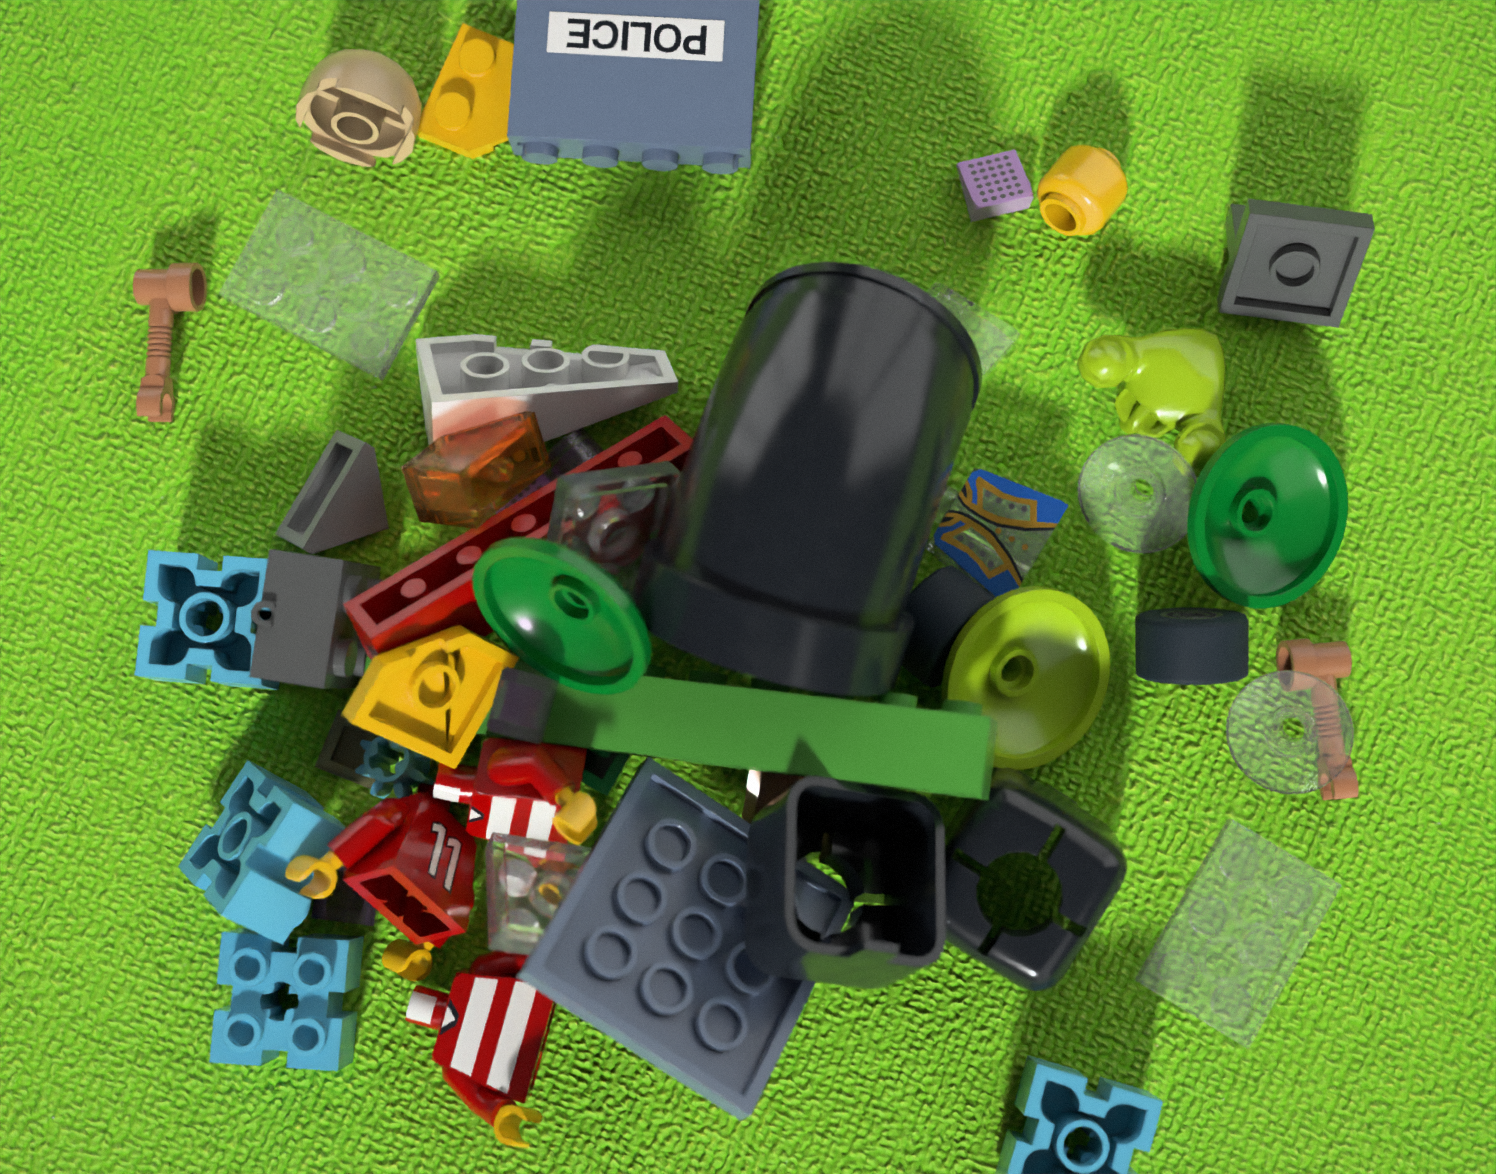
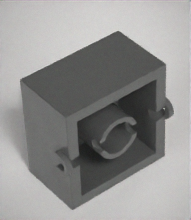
[249,549,383,689]

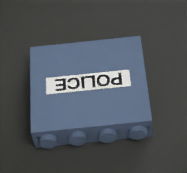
[507,0,760,174]

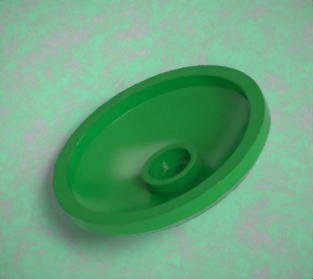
[1187,423,1348,609]
[472,538,651,695]

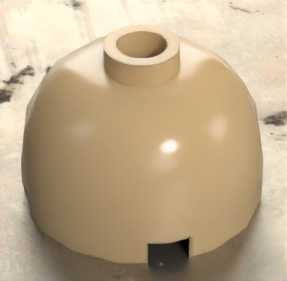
[295,49,422,167]

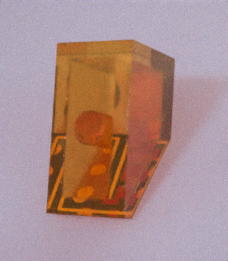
[401,411,551,529]

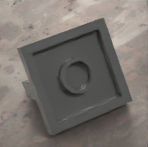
[1217,199,1375,328]

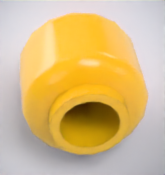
[1037,145,1128,236]

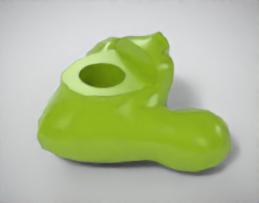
[1077,328,1226,478]

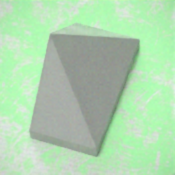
[275,430,389,554]

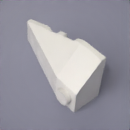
[416,334,678,466]

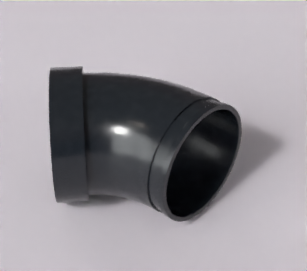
[631,262,982,696]

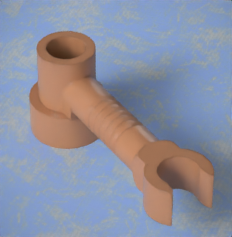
[133,263,207,422]
[1276,638,1359,801]

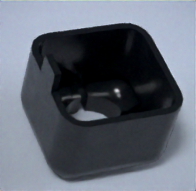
[944,767,1127,991]
[744,776,946,989]

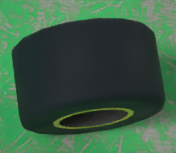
[902,566,994,687]
[1135,607,1249,685]

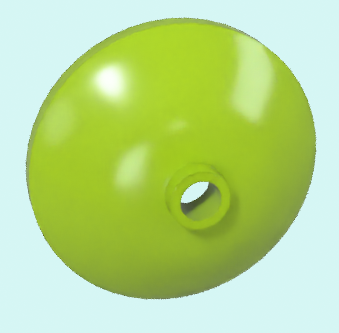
[942,586,1110,770]

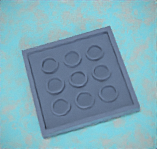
[517,757,855,1121]

